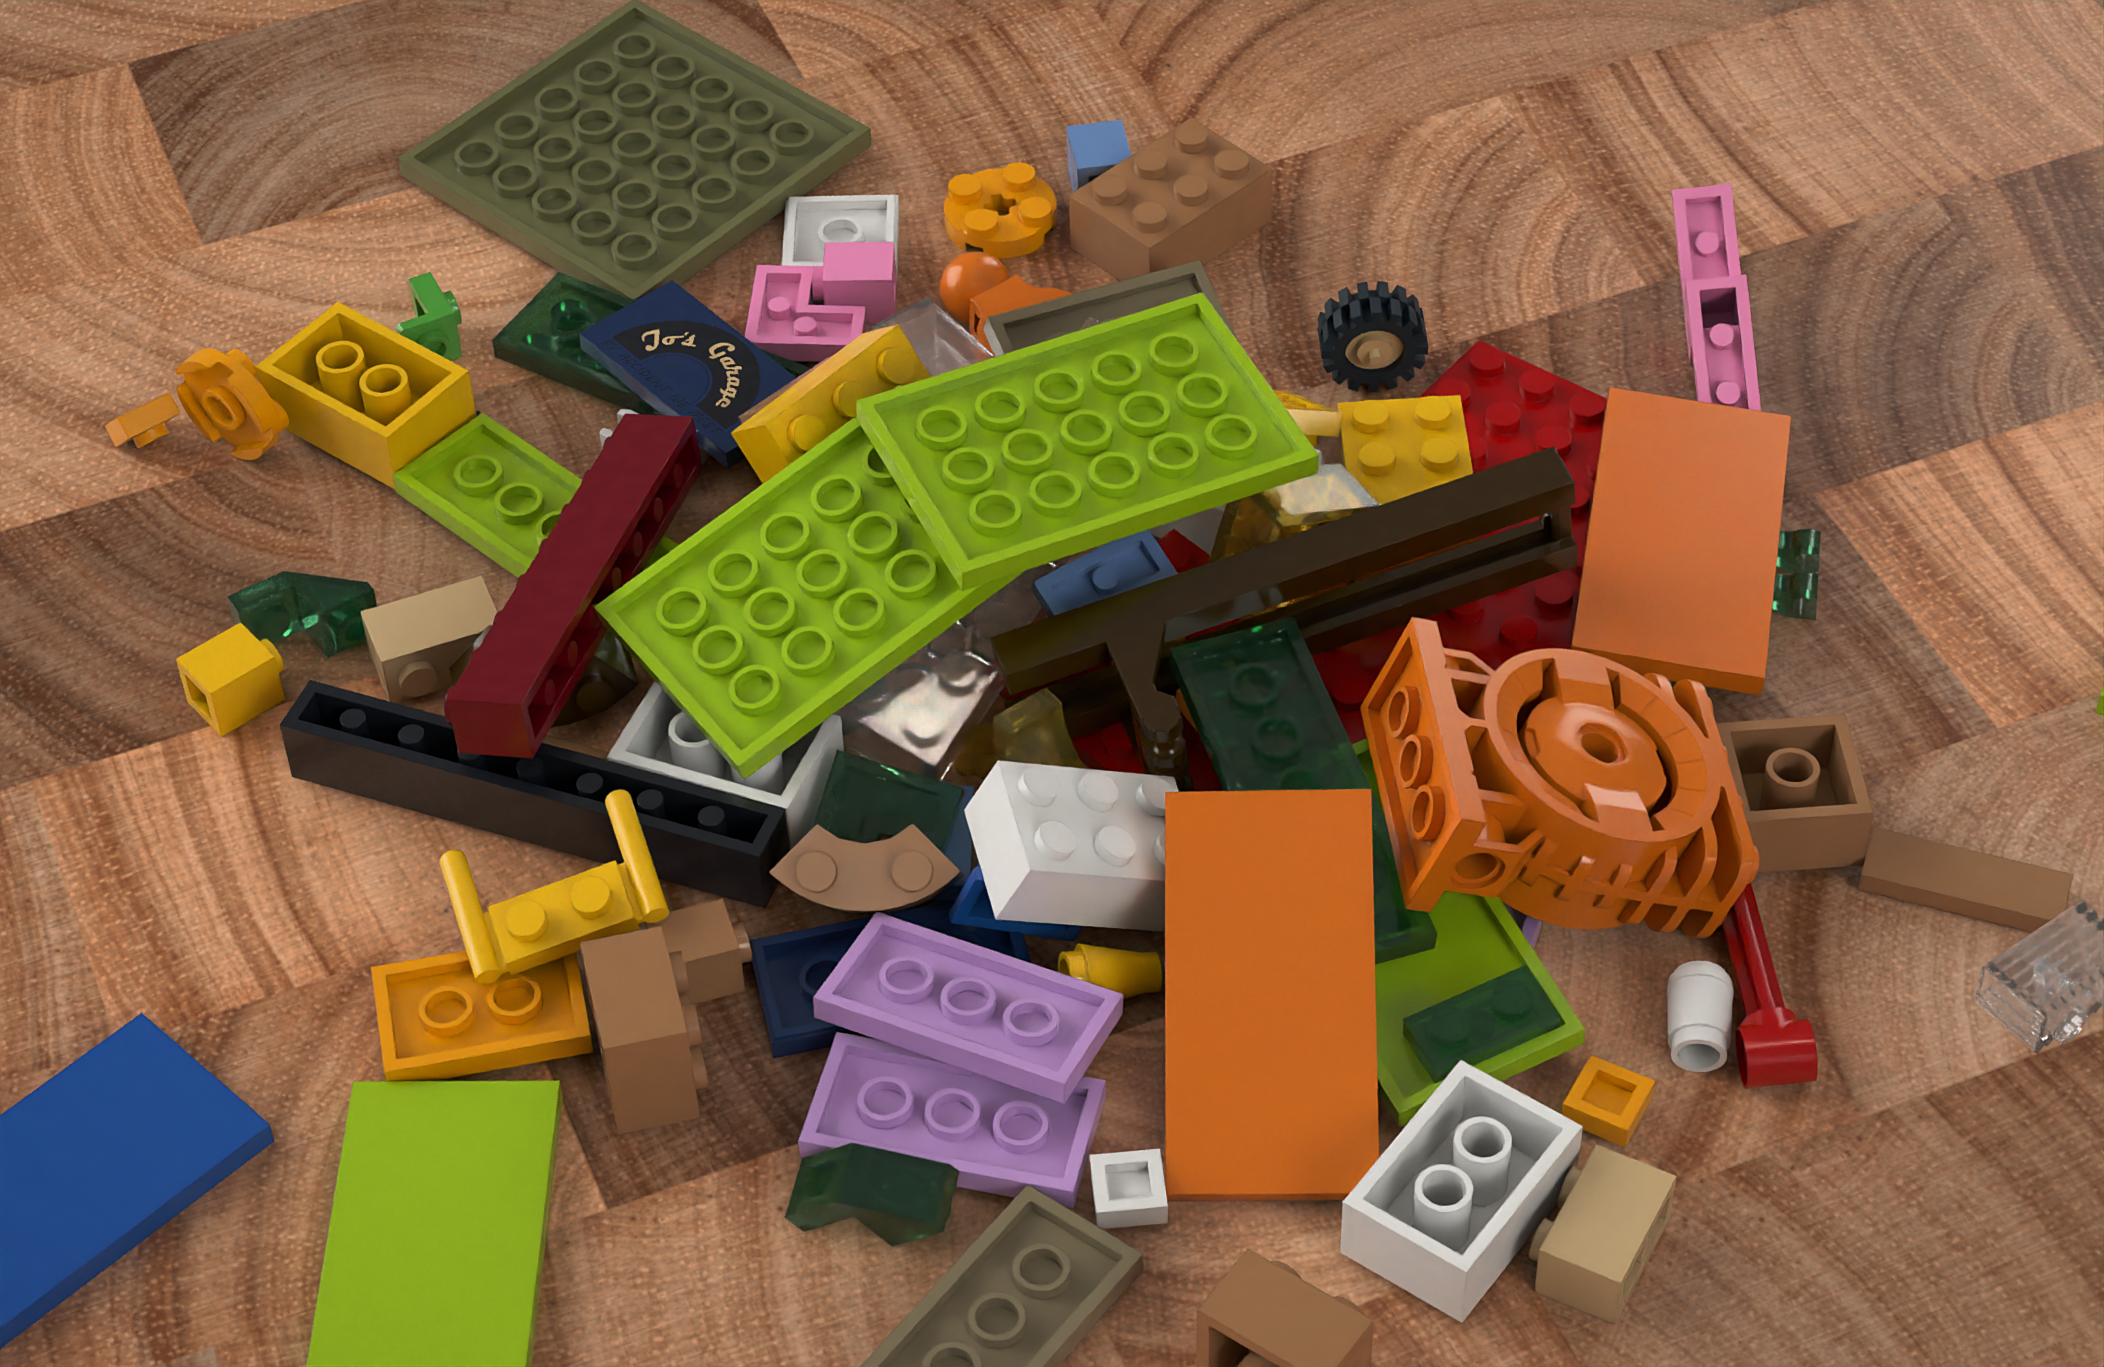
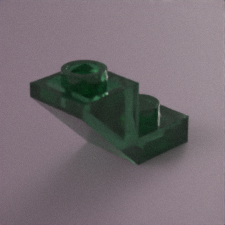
[227,571,377,658]
[785,1142,960,1246]

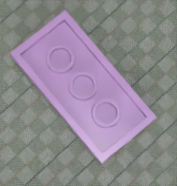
[813,912,1123,1104]
[798,1032,1106,1209]

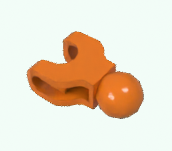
[939,251,1072,363]

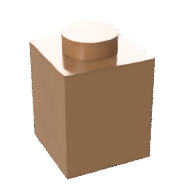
[644,898,752,1004]

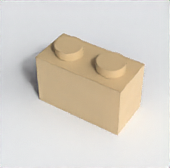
[360,576,497,703]
[1529,1144,1677,1325]

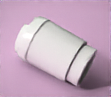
[1666,960,1734,1072]

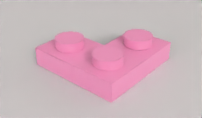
[745,265,867,362]

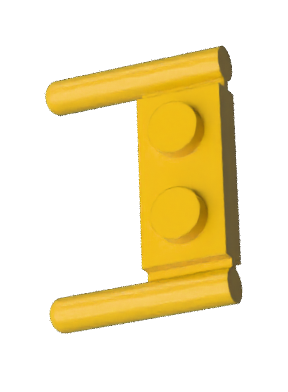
[440,789,670,984]

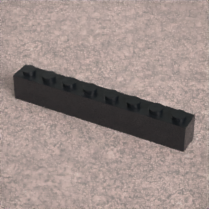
[280,680,790,908]

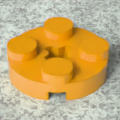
[944,162,1057,259]
[176,348,289,460]

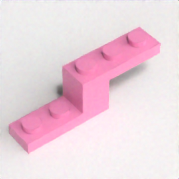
[1672,184,1761,411]

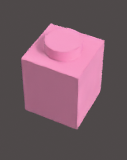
[812,242,897,324]

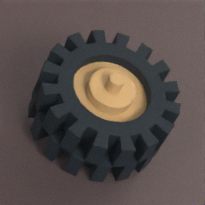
[1317,281,1428,392]

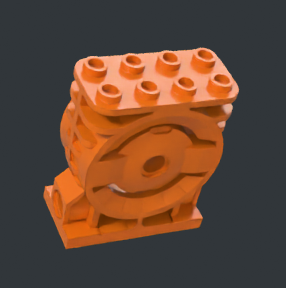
[1360,617,1759,939]

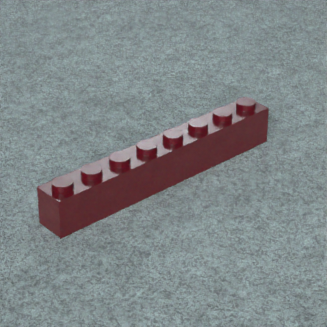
[444,413,703,758]

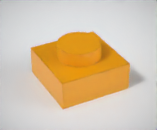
[105,392,180,449]
[1561,1055,1656,1147]

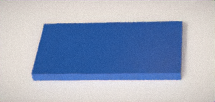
[0,1013,274,1349]

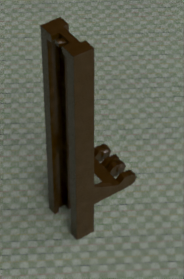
[990,446,1578,792]

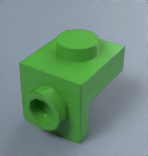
[396,272,462,360]

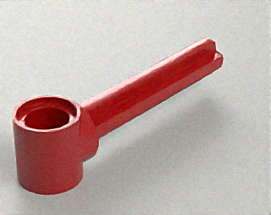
[1721,883,1818,1089]

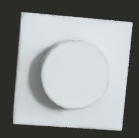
[1089,1149,1168,1229]

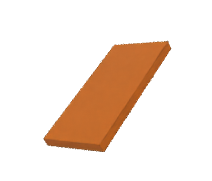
[1570,387,1791,696]
[1165,789,1379,1202]

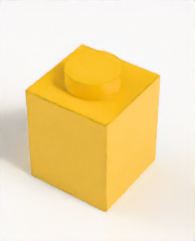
[176,622,285,737]

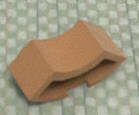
[769,824,964,914]

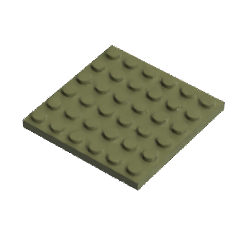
[397,0,872,308]

